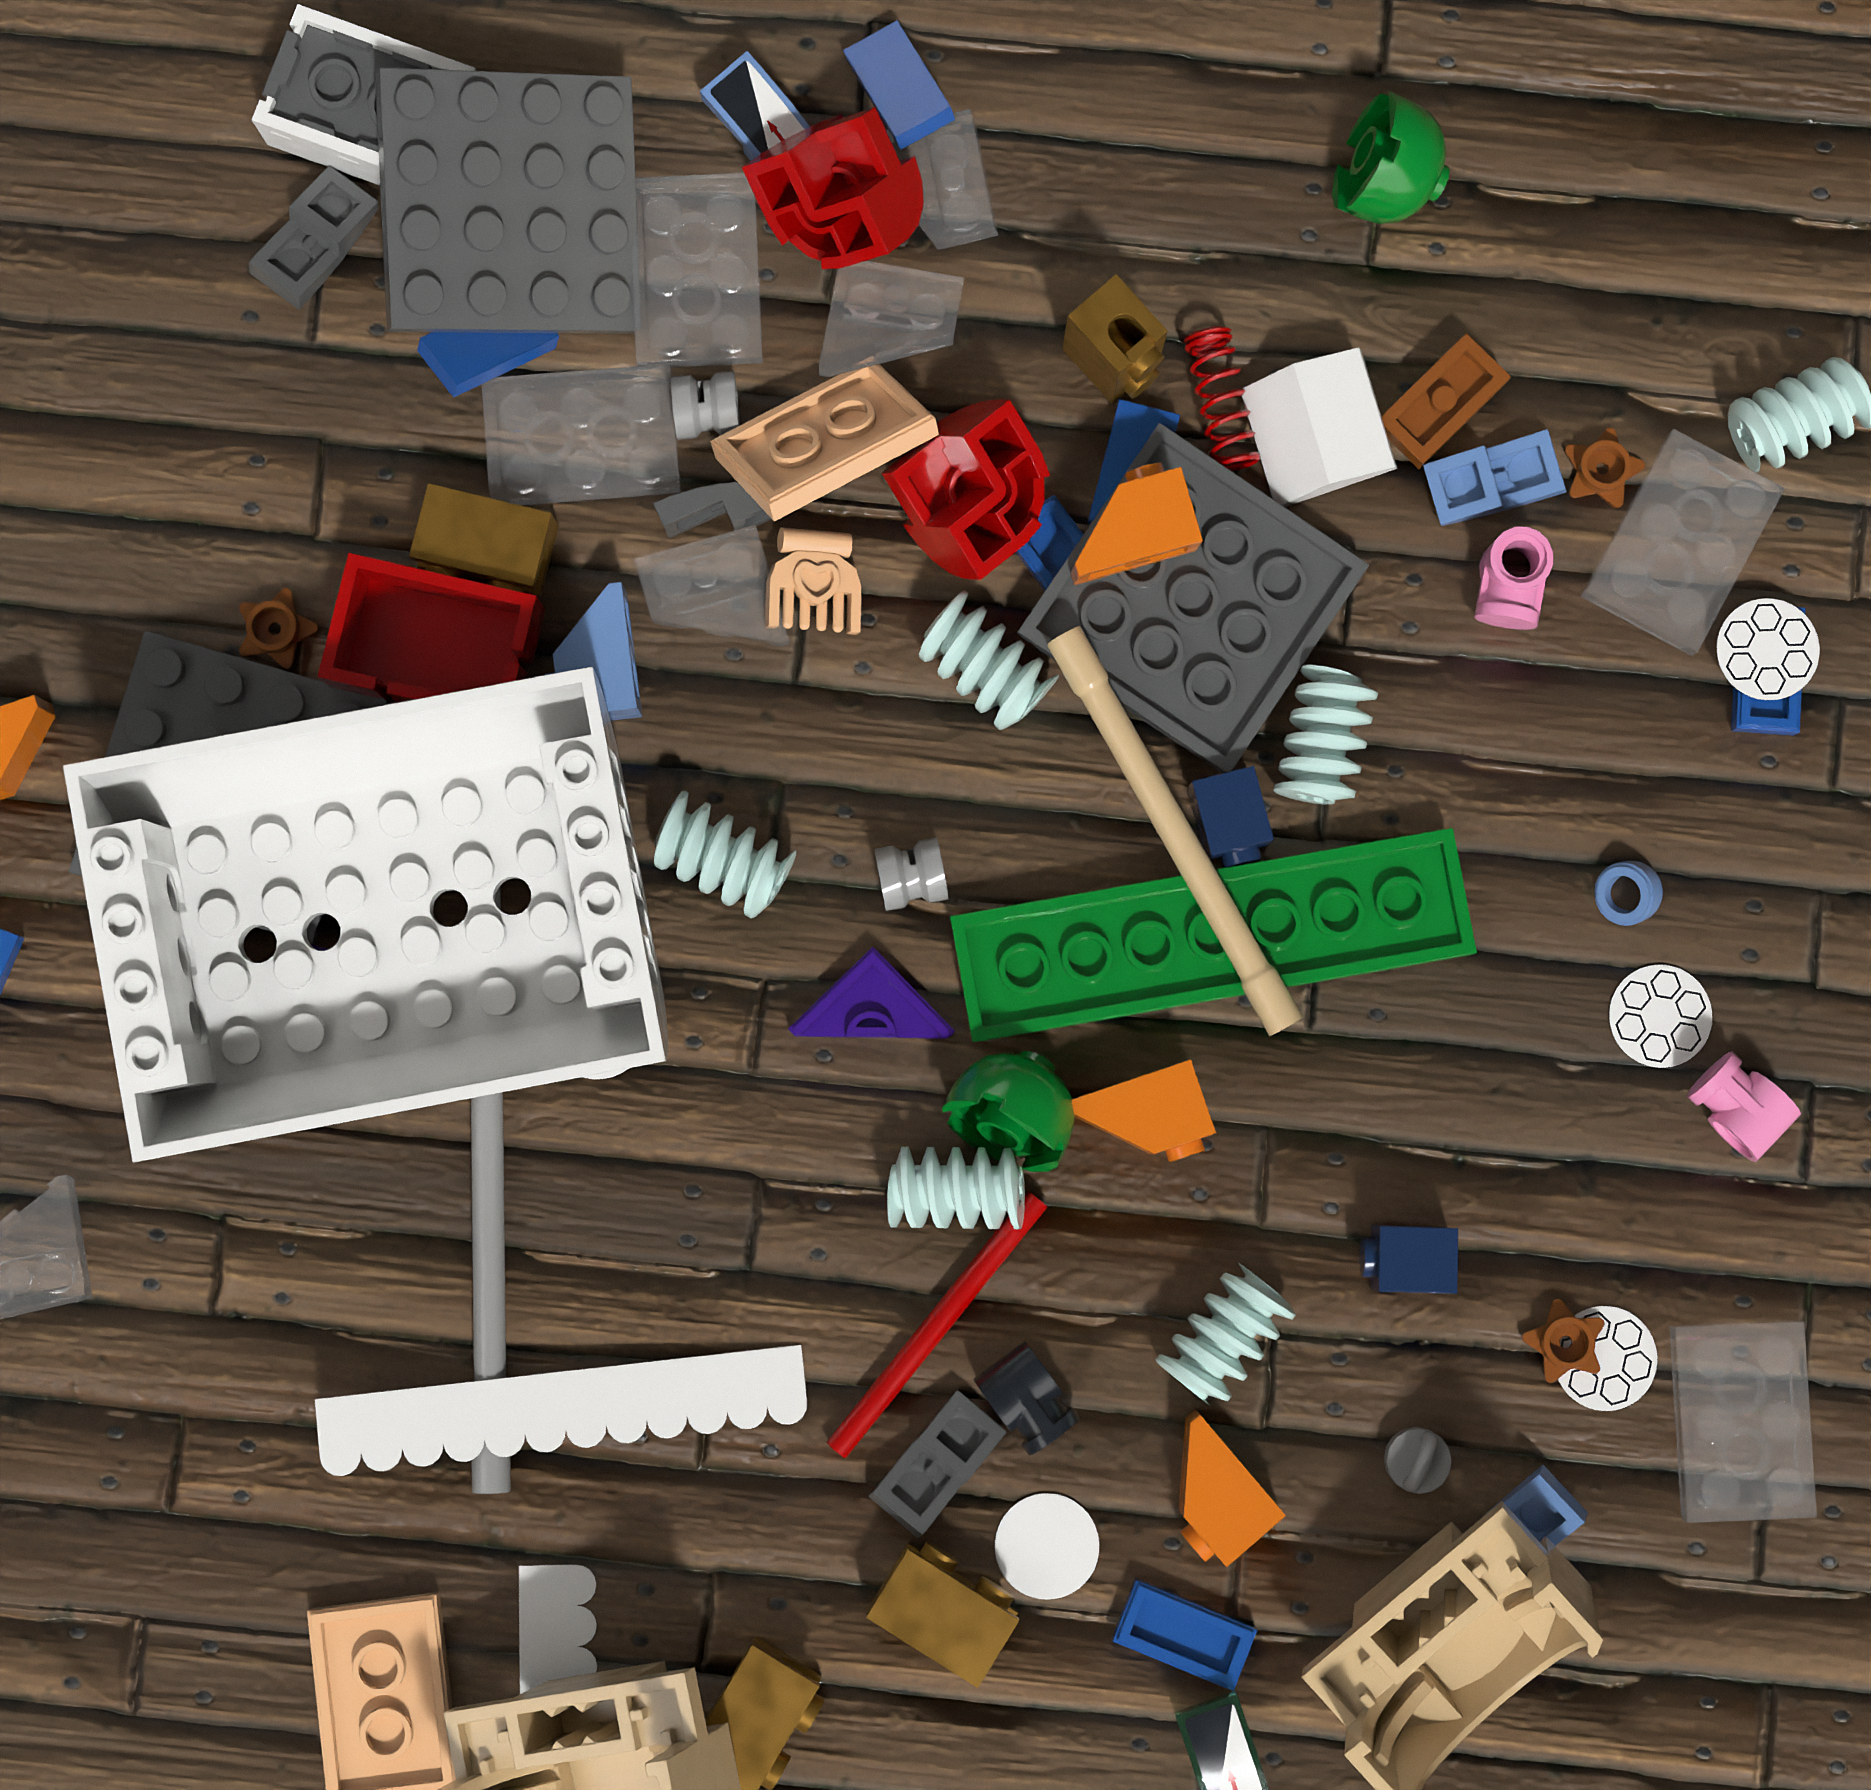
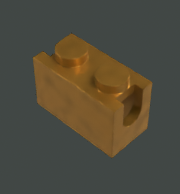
[1062,274,1168,404]
[409,483,559,598]
[866,1541,1019,1688]
[705,1636,825,1790]

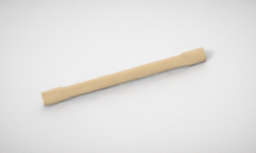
[1047,626,1303,1036]

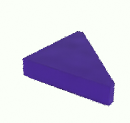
[788,947,955,1039]

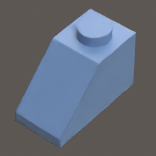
[545,582,643,721]

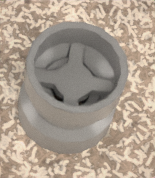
[671,371,740,440]
[874,837,949,911]

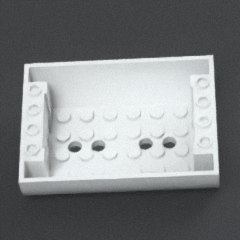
[63,667,668,1163]

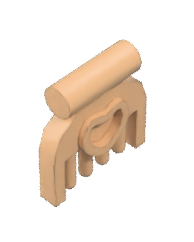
[765,527,861,635]

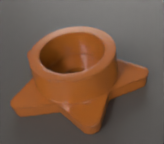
[1565,427,1645,508]
[239,588,318,669]
[1522,1299,1605,1383]

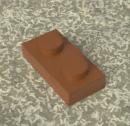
[1382,333,1511,469]

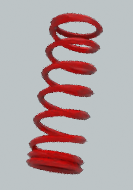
[1183,326,1261,471]

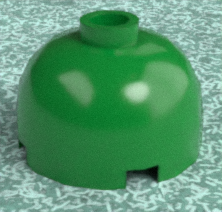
[1332,91,1450,224]
[942,1051,1074,1172]

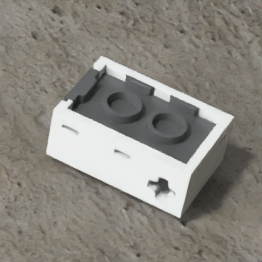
[252,4,476,185]

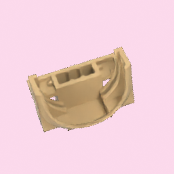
[1302,1501,1603,1790]
[437,1661,741,1790]

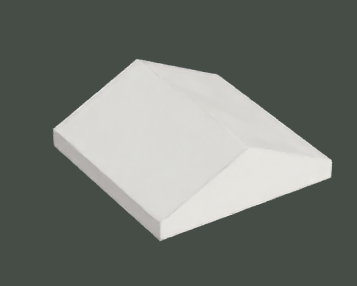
[1242,347,1397,507]

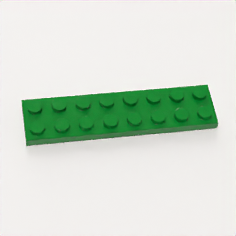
[950,828,1477,1043]

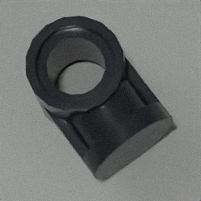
[973,1341,1080,1456]

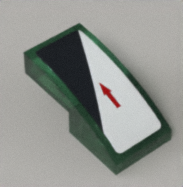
[1174,1691,1269,1790]

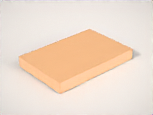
[710,358,939,521]
[307,1592,456,1790]

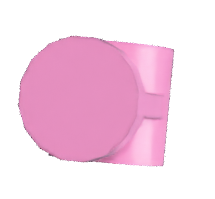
[1474,527,1553,630]
[1687,1051,1801,1162]

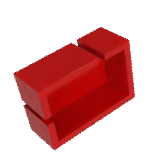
[317,553,546,703]

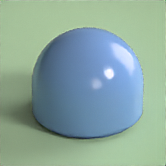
[1594,860,1663,926]

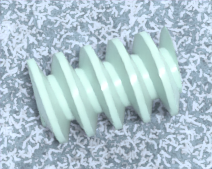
[1728,357,1871,474]
[919,590,1059,730]
[1273,664,1378,805]
[654,791,796,918]
[887,1147,1025,1229]
[1155,1263,1296,1406]

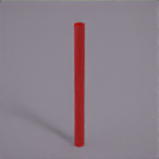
[826,1191,1048,1459]

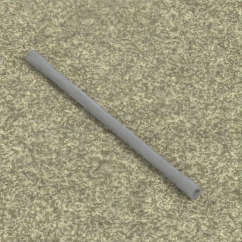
[471,885,511,1494]

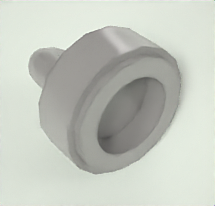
[1384,1427,1452,1494]

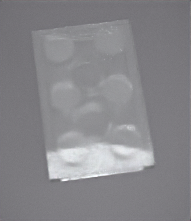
[631,173,763,369]
[482,364,681,505]
[1581,429,1785,656]
[1669,1320,1817,1523]

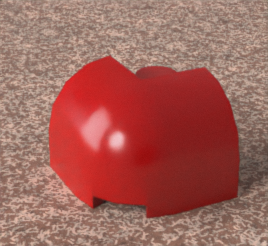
[741,107,924,269]
[881,399,1050,580]

